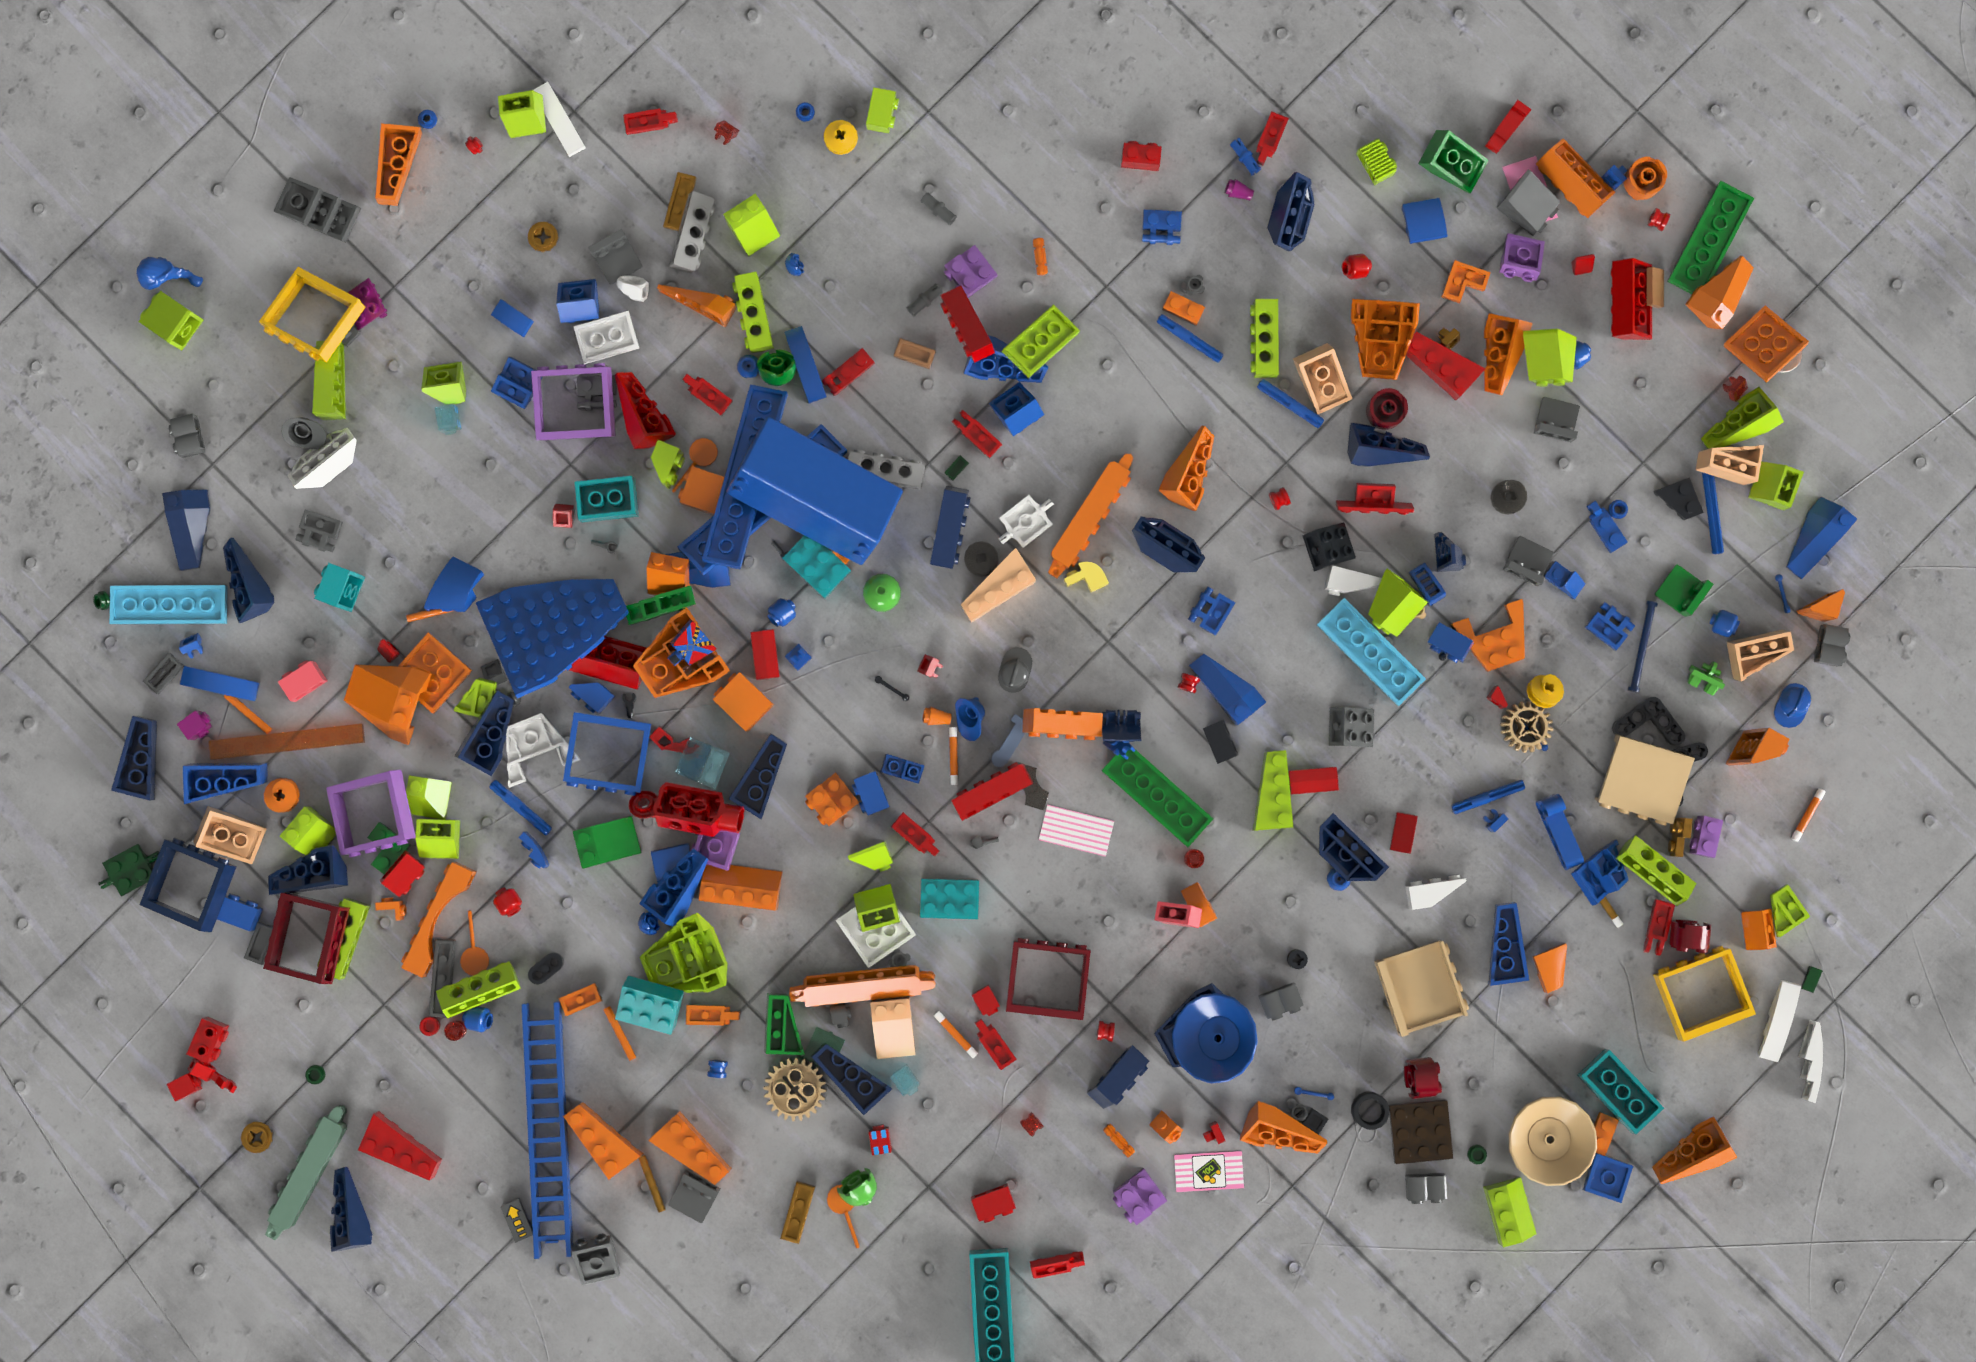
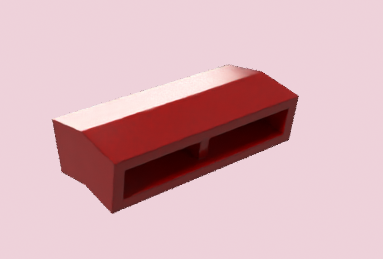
[750,629,780,680]
[1288,767,1339,795]

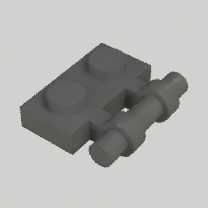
[577,375,617,411]
[296,509,343,552]

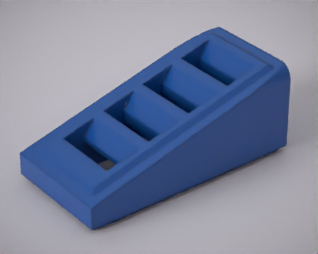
[1409,562,1446,606]

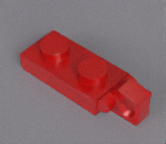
[623,108,678,135]
[1256,111,1289,166]
[682,374,733,416]
[891,812,940,857]
[975,1019,1017,1070]
[1030,1251,1085,1279]

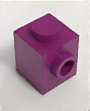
[177,710,213,740]

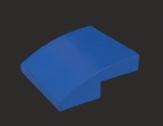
[1402,198,1447,244]
[491,357,543,409]
[651,843,691,883]

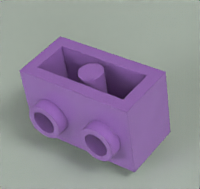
[1689,816,1723,858]

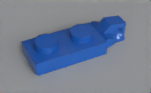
[1586,501,1628,553]

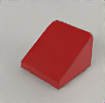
[1571,254,1595,275]
[553,504,574,528]
[377,639,400,663]
[1487,685,1508,709]

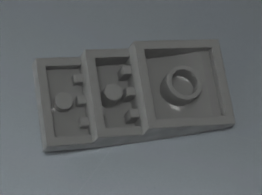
[274,177,361,243]

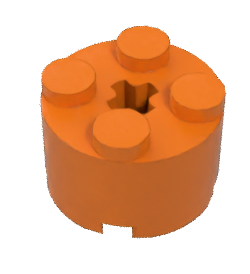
[1623,156,1667,200]

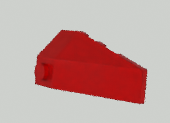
[615,372,676,449]

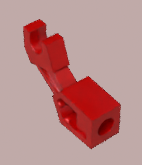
[649,726,701,756]
[187,1058,237,1093]

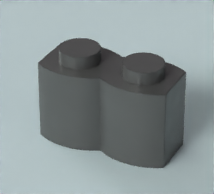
[169,413,205,458]
[1814,624,1850,667]
[1258,982,1304,1021]
[1405,1173,1447,1204]

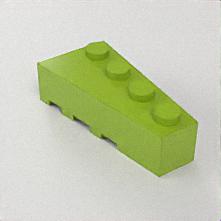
[312,341,346,420]

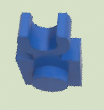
[1103,741,1135,759]

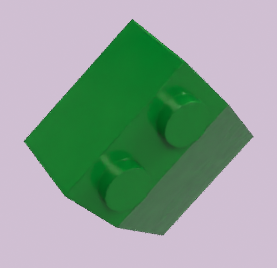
[1418,130,1489,193]
[572,816,642,869]

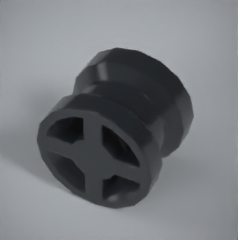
[1287,949,1308,969]

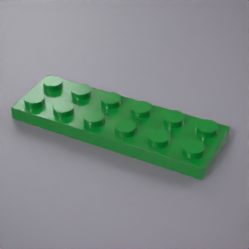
[1667,181,1754,294]
[1102,749,1213,848]

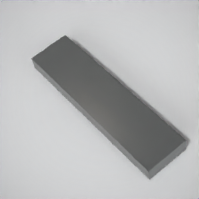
[429,939,456,1018]

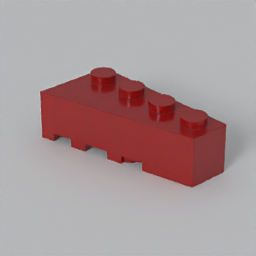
[940,285,995,363]
[1406,332,1486,400]
[951,762,1034,821]

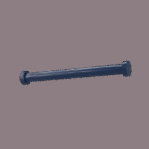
[1628,601,1658,693]

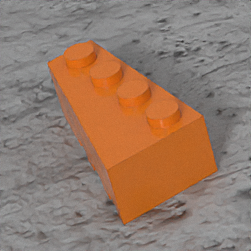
[1022,708,1103,740]

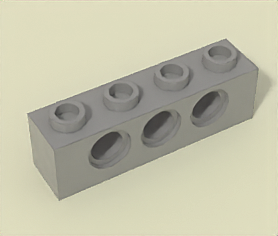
[669,191,715,273]
[848,449,925,490]

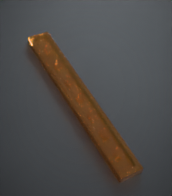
[209,724,365,760]

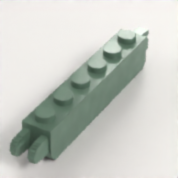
[265,1105,347,1240]

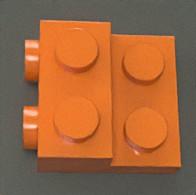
[805,772,859,826]

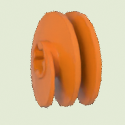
[264,778,300,813]

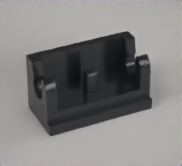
[1203,720,1239,764]

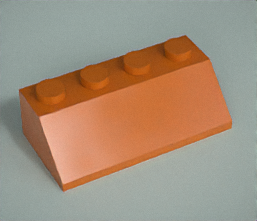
[1535,138,1616,218]
[1726,728,1790,766]
[698,864,782,911]

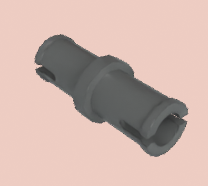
[921,192,957,225]
[906,283,943,317]

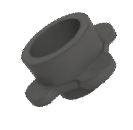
[1184,275,1205,295]
[888,949,911,967]

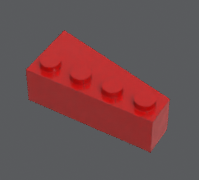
[358,1111,442,1181]

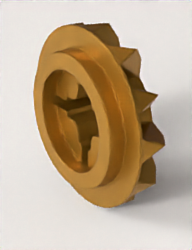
[528,222,559,252]
[241,1122,273,1153]

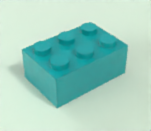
[575,476,639,523]
[783,535,851,599]
[314,562,365,612]
[920,878,979,919]
[615,975,684,1035]

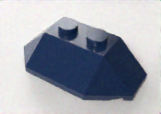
[1267,172,1315,251]
[1132,516,1205,572]
[1319,813,1389,881]

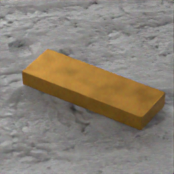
[663,172,697,231]
[780,1181,816,1244]

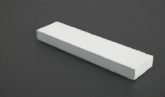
[533,82,586,157]

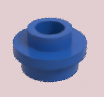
[796,102,815,122]
[418,110,437,129]
[1608,500,1628,519]

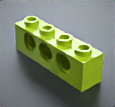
[732,271,774,353]
[1250,299,1279,378]
[1616,835,1697,906]
[317,898,371,980]
[436,961,521,1019]

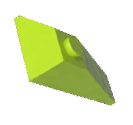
[1701,387,1784,449]

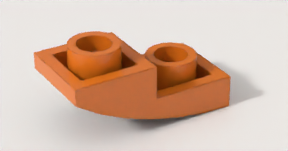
[1181,882,1217,927]

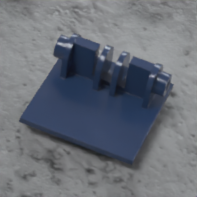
[1102,710,1142,742]

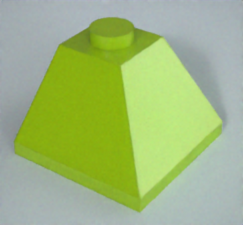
[421,362,466,405]
[406,775,452,820]
[848,841,894,872]

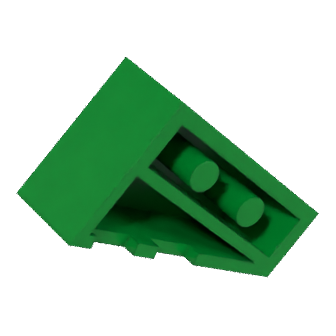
[764,993,805,1055]

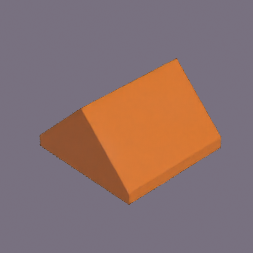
[1797,589,1845,622]

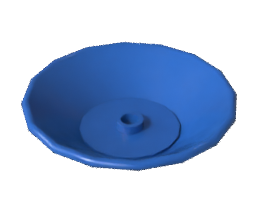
[1172,993,1258,1084]

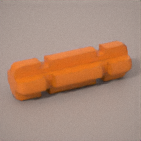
[1033,238,1048,275]
[1103,1124,1135,1157]

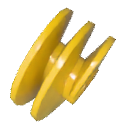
[824,120,858,155]
[1526,674,1564,708]

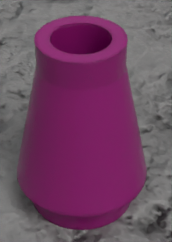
[1224,179,1254,201]

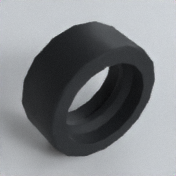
[1351,1092,1389,1130]

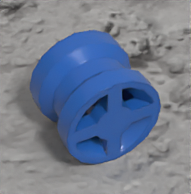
[707,1060,728,1078]

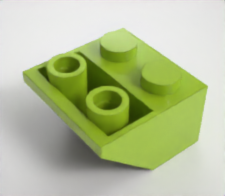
[498,90,546,138]
[651,440,685,489]
[1748,461,1804,511]
[415,819,460,859]
[853,884,901,932]

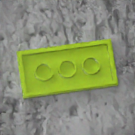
[1002,304,1080,378]

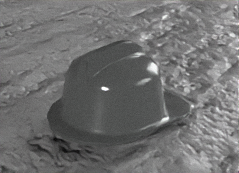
[281,417,327,449]
[998,647,1032,693]

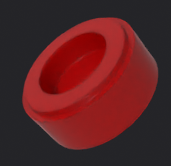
[419,1016,440,1036]

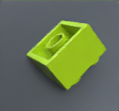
[279,806,336,856]

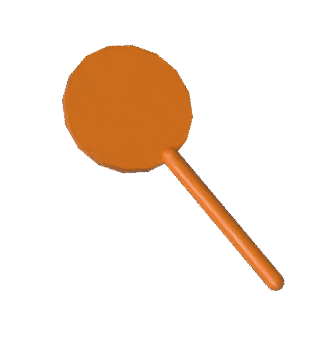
[672,438,718,492]
[460,910,489,976]
[827,1185,860,1248]

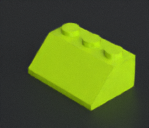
[1483,1177,1536,1248]

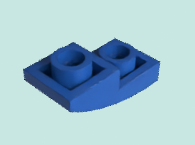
[491,299,534,337]
[880,754,925,784]
[519,832,549,869]

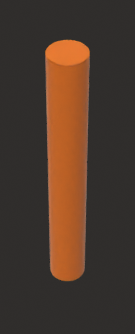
[406,609,454,622]
[223,695,272,734]
[603,1006,636,1061]

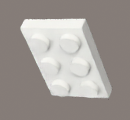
[574,311,640,364]

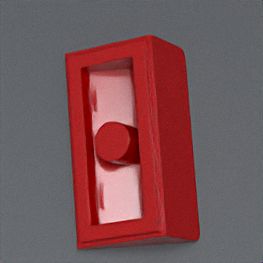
[1390,812,1418,854]

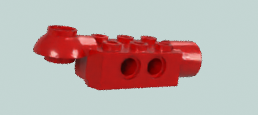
[628,782,744,837]

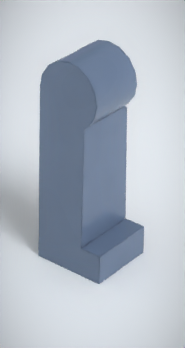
[991,714,1025,767]

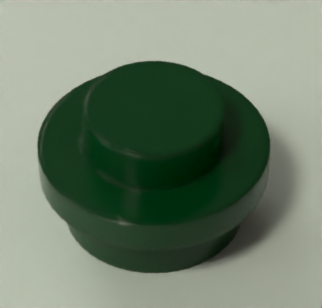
[93,591,110,610]
[305,1065,326,1085]
[1467,1145,1487,1164]

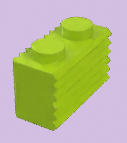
[1356,138,1397,185]

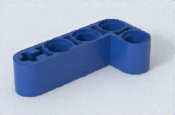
[1536,794,1584,870]

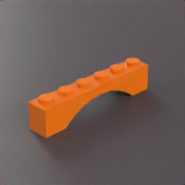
[401,862,477,978]

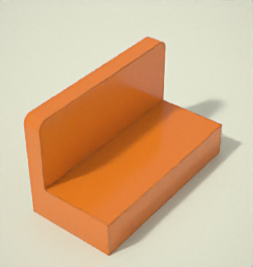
[1741,909,1777,950]

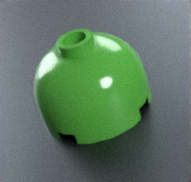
[863,574,901,612]
[837,1168,877,1206]

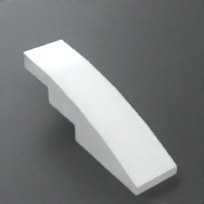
[1758,980,1801,1062]
[1798,1020,1823,1103]

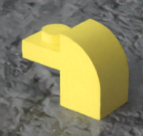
[1064,562,1109,593]

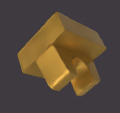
[1438,327,1460,350]

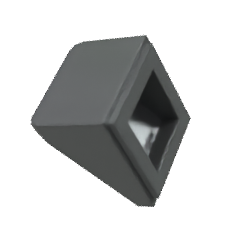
[481,659,507,686]

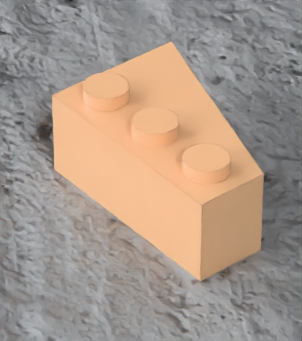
[1696,445,1764,485]
[1727,630,1794,682]

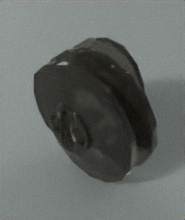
[1490,480,1527,515]
[964,541,999,577]

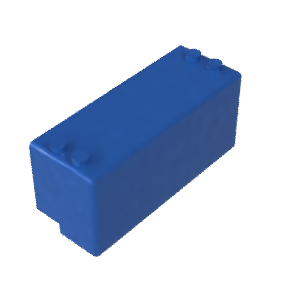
[726,417,903,565]

